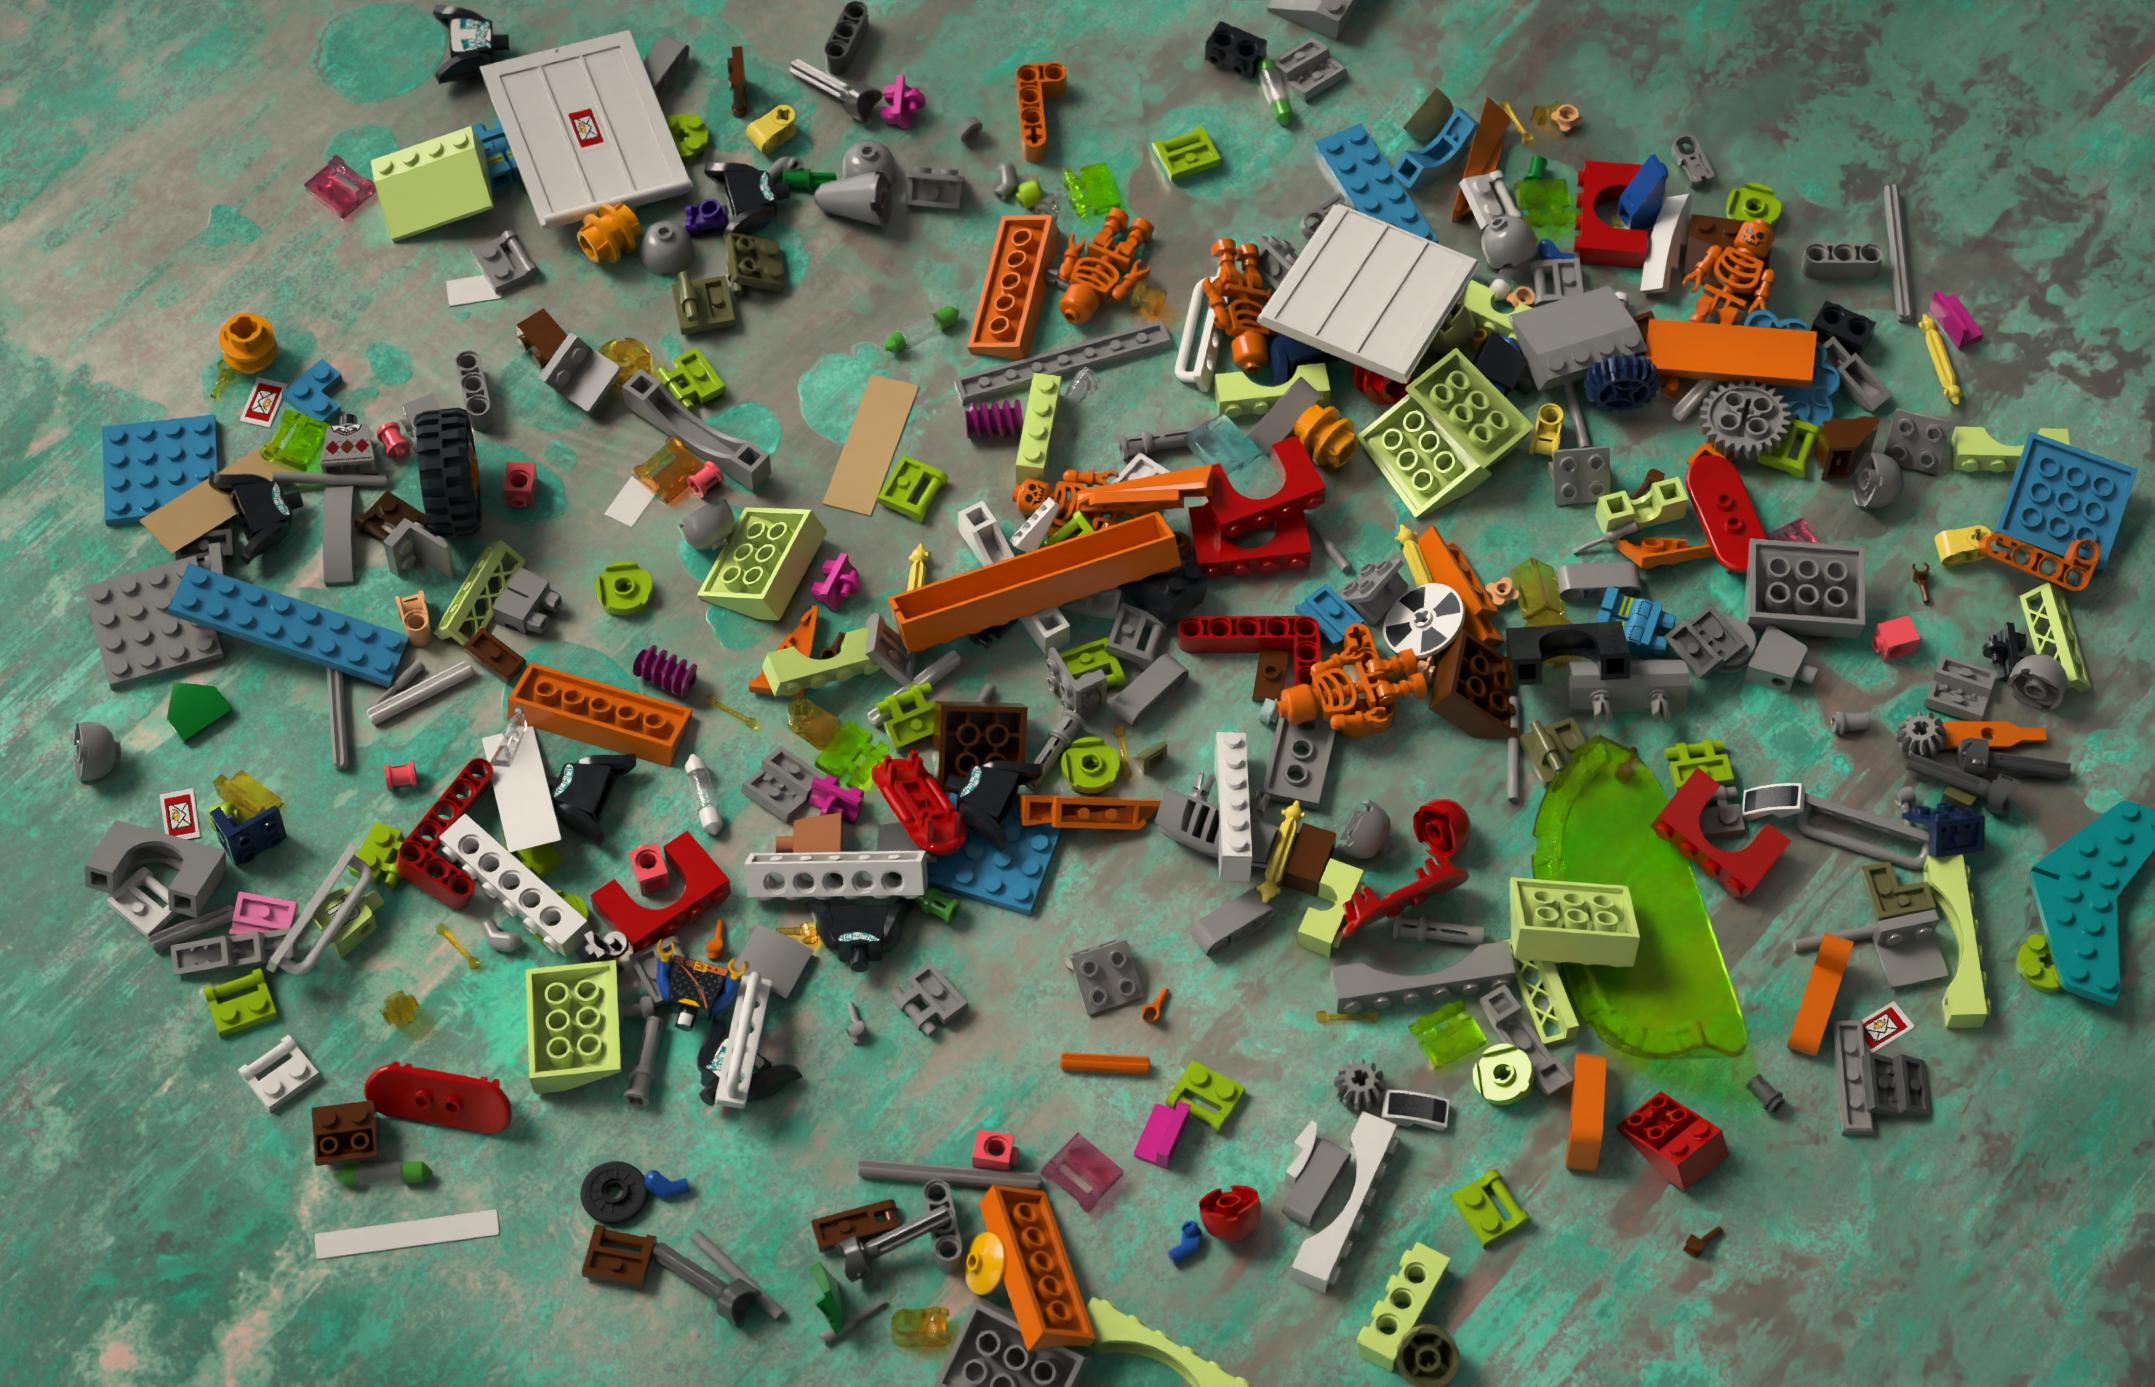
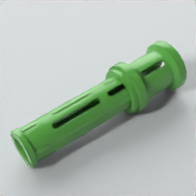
[889,872,962,925]

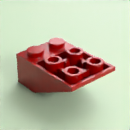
[1616,1091,1730,1191]

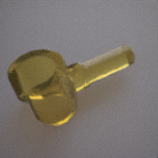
[1529,101,1561,127]
[210,360,235,399]
[776,922,819,944]

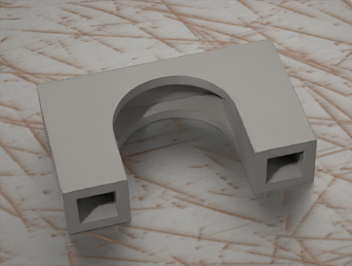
[85,820,226,918]

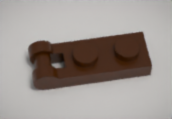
[811,1199,902,1253]

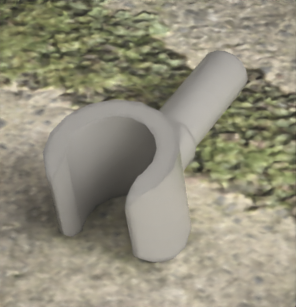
[1895,786,1916,827]
[846,1002,866,1043]

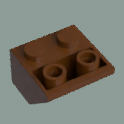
[1815,416,1880,480]
[312,1100,380,1166]

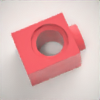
[503,462,538,508]
[1872,615,1920,662]
[629,843,670,895]
[972,1129,1019,1171]

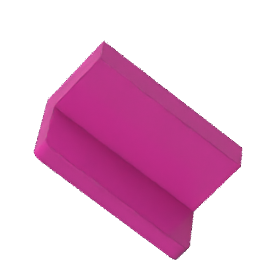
[1929,290,1983,350]
[1134,1101,1190,1169]

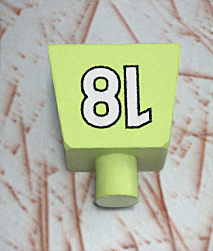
[307,885,385,958]

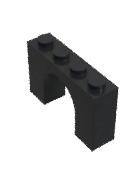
[1506,621,1630,686]

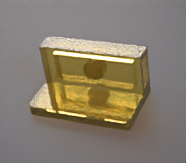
[1510,557,1565,621]
[213,770,284,819]

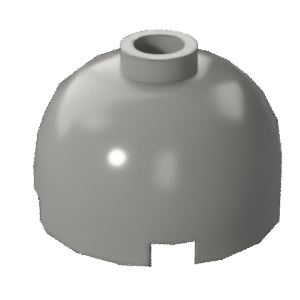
[842,140,896,189]
[1481,216,1537,269]
[639,221,694,276]
[1852,452,1904,509]
[677,499,735,552]
[2007,654,2068,709]
[73,722,121,781]
[1337,798,1393,859]

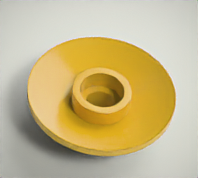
[964,1232,1007,1295]

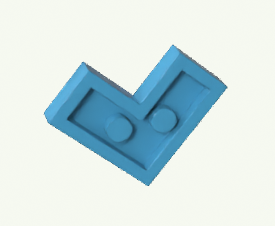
[281,359,342,429]

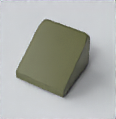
[1132,742,1167,774]
[1940,785,1978,808]

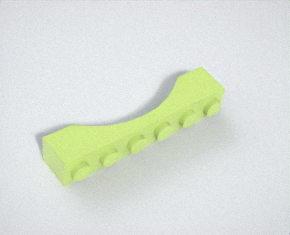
[1923,854,1991,1028]
[1086,1297,1252,1387]

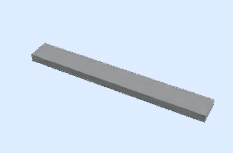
[954,320,1172,406]

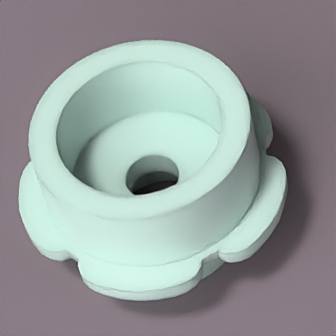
[1258,698,1279,725]

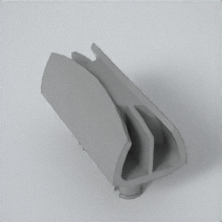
[1566,660,1689,724]
[1155,771,1279,868]

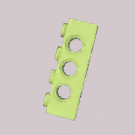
[1356,1242,1450,1373]

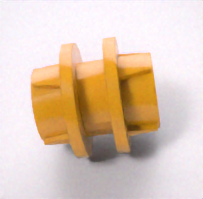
[577,203,642,264]
[218,312,278,376]
[1293,404,1359,469]

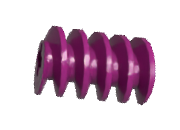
[965,400,1023,438]
[632,645,697,699]

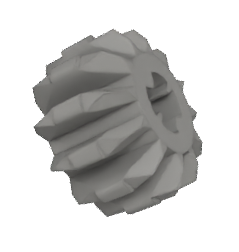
[1896,711,1947,758]
[1333,1058,1385,1111]

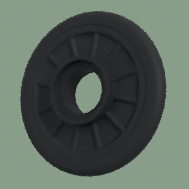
[580,1161,648,1224]

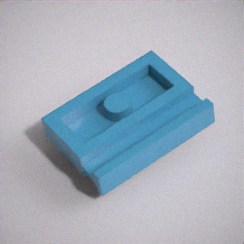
[1295,584,1365,649]

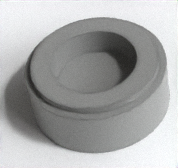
[955,116,983,142]

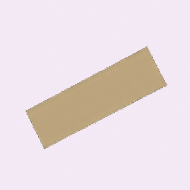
[822,374,919,516]
[139,441,300,554]

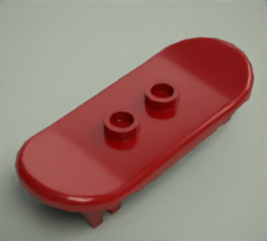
[1685,455,1768,573]
[871,749,966,856]
[1342,853,1470,938]
[364,1061,513,1134]

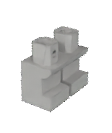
[492,567,562,635]

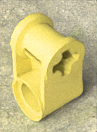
[745,105,797,154]
[1529,403,1563,459]
[1934,525,1991,567]

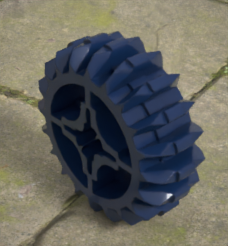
[1584,353,1660,412]

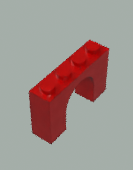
[1573,160,1647,269]
[1198,435,1326,540]
[1188,506,1311,580]
[1650,767,1791,900]
[590,830,731,955]

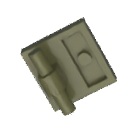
[725,232,786,296]
[671,271,736,335]
[1519,717,1598,788]

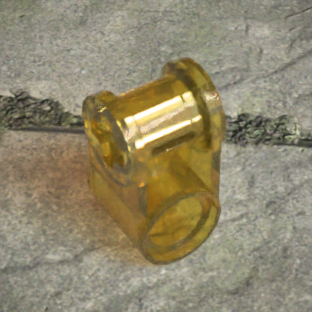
[788,698,843,751]
[890,1307,951,1347]

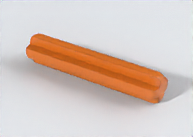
[1060,1052,1150,1075]

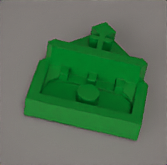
[166,682,232,744]
[809,1262,847,1334]

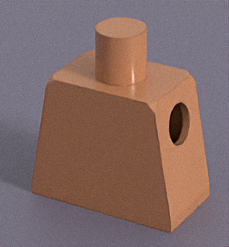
[776,813,843,877]

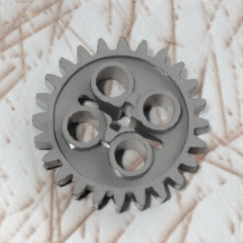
[1699,380,1791,460]

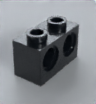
[1205,21,1267,79]
[1810,300,1876,358]

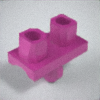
[881,75,926,130]
[811,553,862,612]
[808,775,864,824]

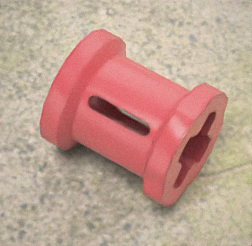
[376,422,411,459]
[686,461,724,498]
[384,760,418,791]

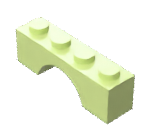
[1214,363,1330,418]
[1016,373,1061,484]
[1951,426,2070,472]
[762,627,880,697]

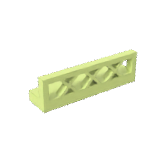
[433,540,526,646]
[2019,582,2091,693]
[1504,939,1579,1047]

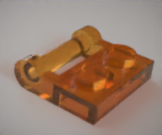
[631,436,704,505]

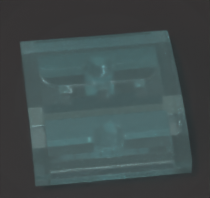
[1183,414,1261,476]

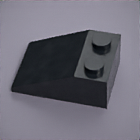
[1117,560,1211,626]

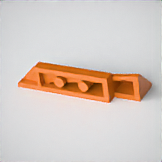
[1452,97,1511,222]
[1076,465,1213,512]
[1417,526,1504,648]
[1016,794,1161,830]

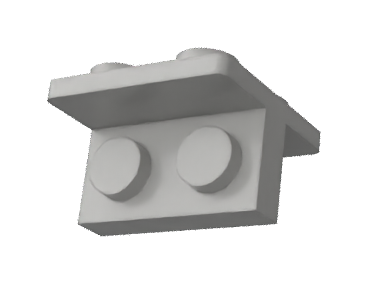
[906,167,965,209]
[1256,235,1298,290]
[1884,409,1951,474]
[1548,446,1610,505]
[1341,559,1409,625]

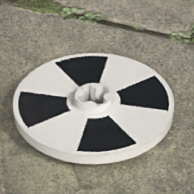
[1383,583,1465,659]

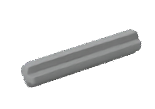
[149,904,234,952]

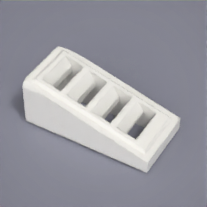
[1010,497,1060,553]

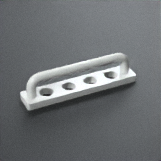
[1175,267,1231,392]
[266,843,372,975]
[715,971,771,1109]

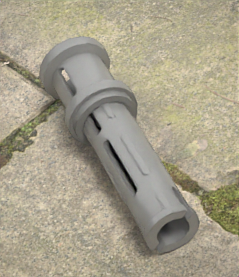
[1118,426,1205,460]
[1024,710,1086,791]
[1392,914,1484,945]
[623,1016,665,1107]

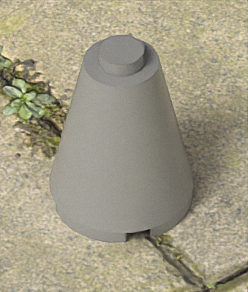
[815,171,893,225]

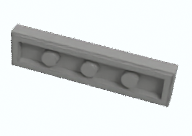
[1831,1020,1874,1135]

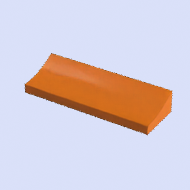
[967,215,1060,361]
[1645,319,1817,388]
[508,662,692,767]
[979,1185,1096,1352]

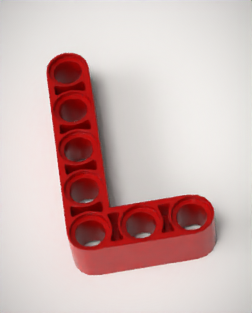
[1177,616,1321,689]
[395,758,493,910]

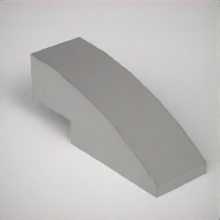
[1823,336,1893,412]

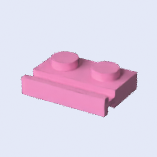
[229,892,299,936]

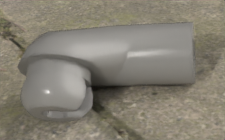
[766,157,803,184]
[994,162,1018,201]
[481,920,522,952]

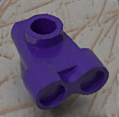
[685,199,729,235]

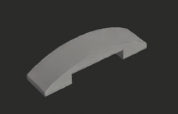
[322,486,354,586]
[1479,984,1574,1096]

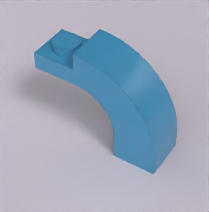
[1391,108,1480,189]

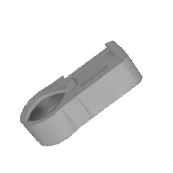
[1671,134,1714,189]
[1300,194,1354,239]

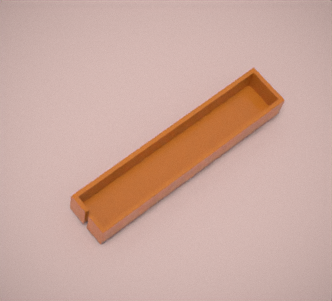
[887,511,1181,653]

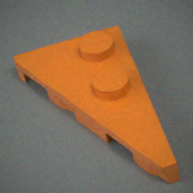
[1614,537,1715,569]
[749,606,819,698]

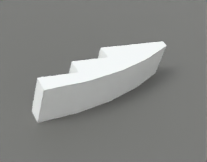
[1640,194,1692,295]

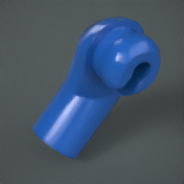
[1538,239,1574,260]
[645,1170,690,1199]
[1167,1221,1202,1265]

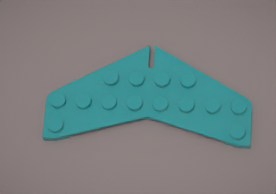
[2029,801,2155,1008]

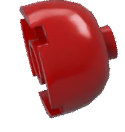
[1413,799,1471,859]
[1199,1185,1262,1243]

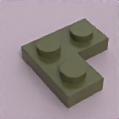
[1860,861,1936,922]

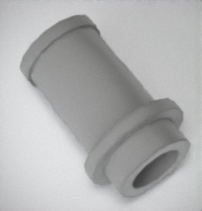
[1831,711,1870,734]

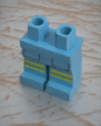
[472,117,523,192]
[1595,586,1676,660]

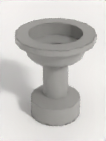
[618,996,654,1026]

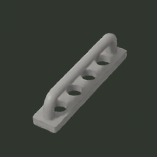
[1797,793,1929,869]

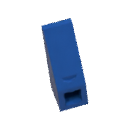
[1617,154,1668,230]

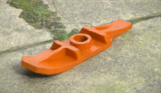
[1938,721,2047,751]

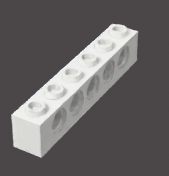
[439,814,591,957]
[744,851,928,901]

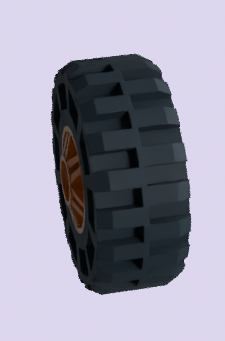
[416,407,481,538]

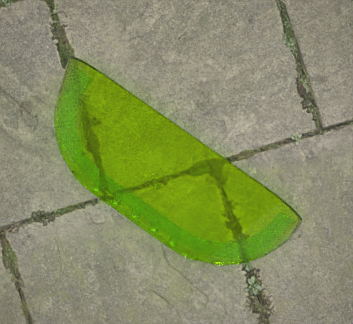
[1531,734,1747,1060]

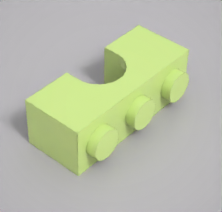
[1457,280,1532,351]
[1595,477,1689,535]
[1296,858,1366,957]

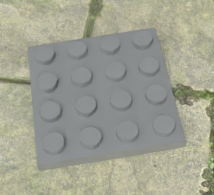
[83,555,224,690]

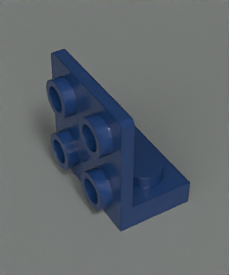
[1902,803,1985,858]
[209,805,287,866]

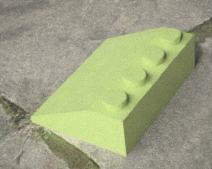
[371,126,494,242]
[1405,348,1534,469]
[1356,393,1492,520]
[697,507,827,620]
[1510,877,1640,967]
[526,960,622,1094]

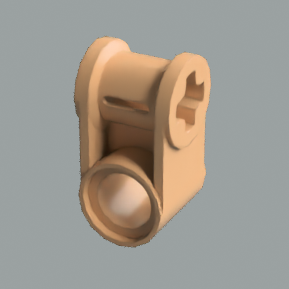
[395,590,432,647]

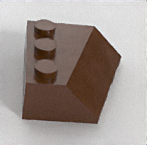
[1683,214,1773,309]
[1429,629,1518,739]
[932,701,1028,791]

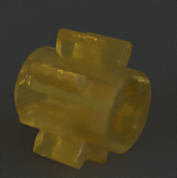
[380,990,420,1028]

